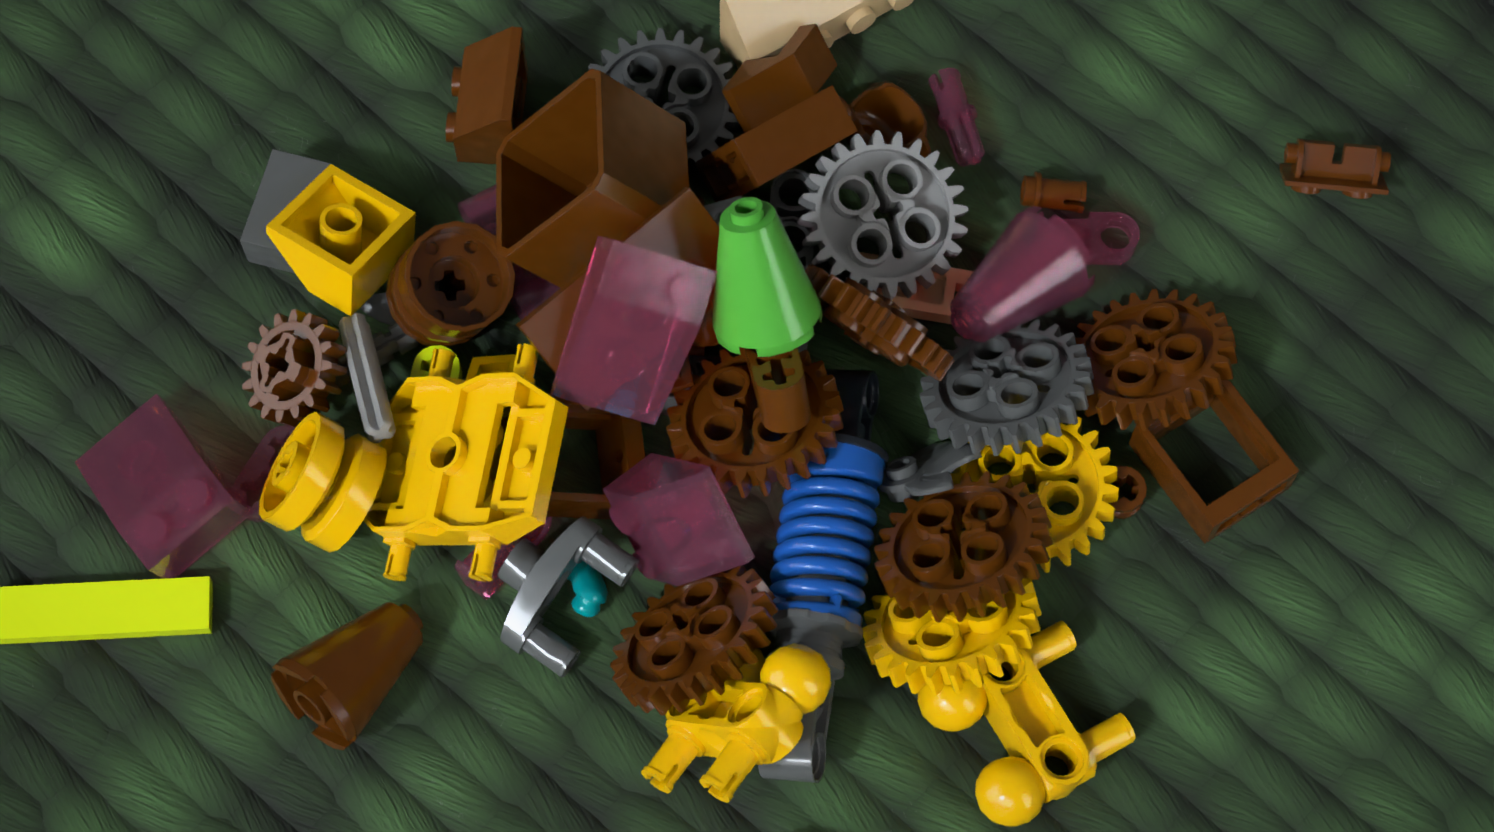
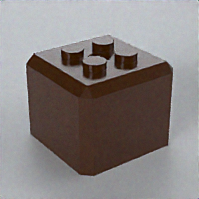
[496,68,689,288]

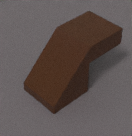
[722,24,837,132]

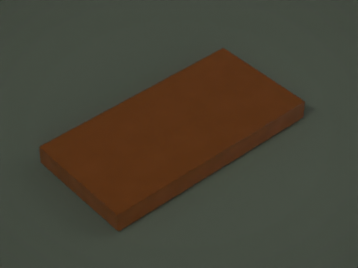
[516,187,719,411]

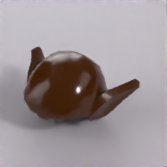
[845,80,931,158]

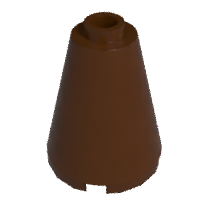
[270,602,423,750]

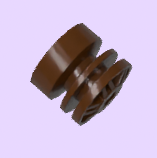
[386,221,515,347]

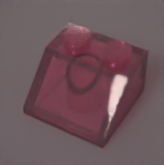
[603,453,755,586]

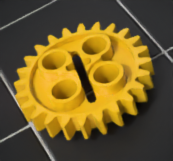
[951,417,1119,573]
[862,559,1042,696]

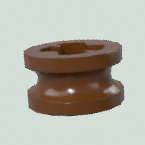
[1108,466,1147,519]

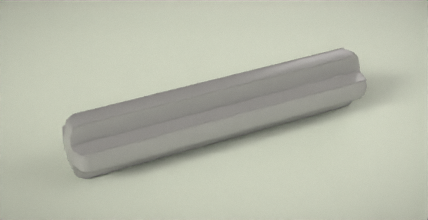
[338,312,396,443]

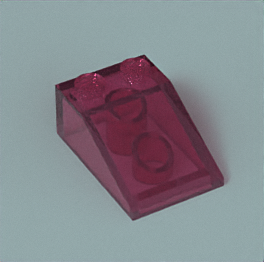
[550,235,717,425]
[75,393,253,578]

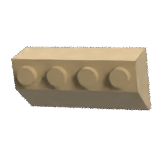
[720,0,914,68]

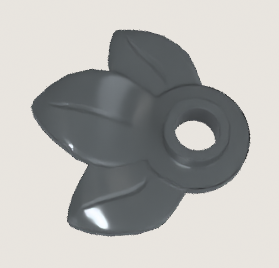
[879,441,982,502]

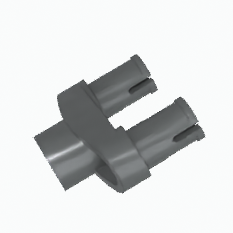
[498,516,640,677]

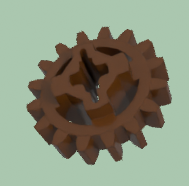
[242,309,348,427]

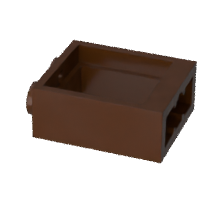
[694,85,858,202]
[1129,380,1299,544]
[501,396,651,520]

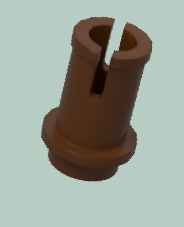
[1020,171,1087,214]

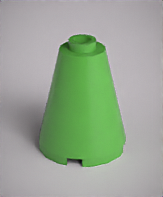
[712,197,823,357]

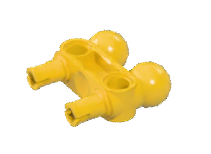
[918,620,1136,827]
[641,643,831,803]

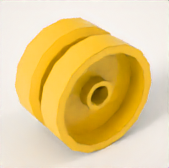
[259,412,387,553]

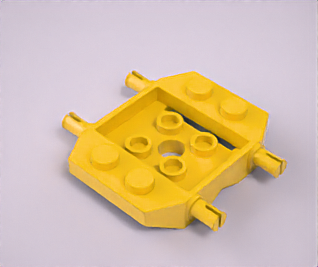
[363,343,569,582]

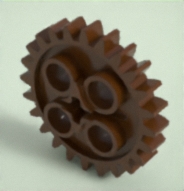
[805,264,955,381]
[1075,289,1238,431]
[666,347,844,498]
[874,471,1054,622]
[610,562,779,715]

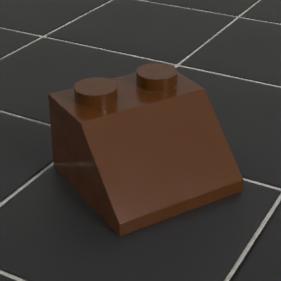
[446,26,529,164]

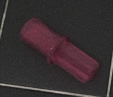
[928,68,985,166]

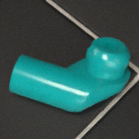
[567,561,608,617]

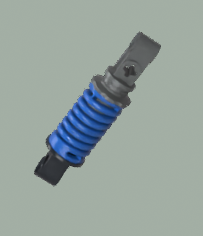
[758,369,889,783]

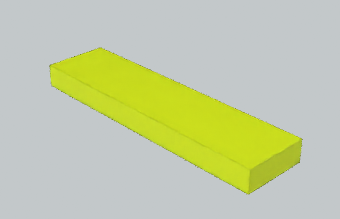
[0,576,213,644]

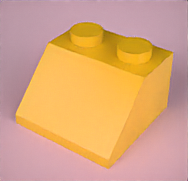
[266,164,416,316]

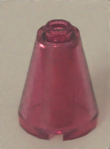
[950,206,1095,342]

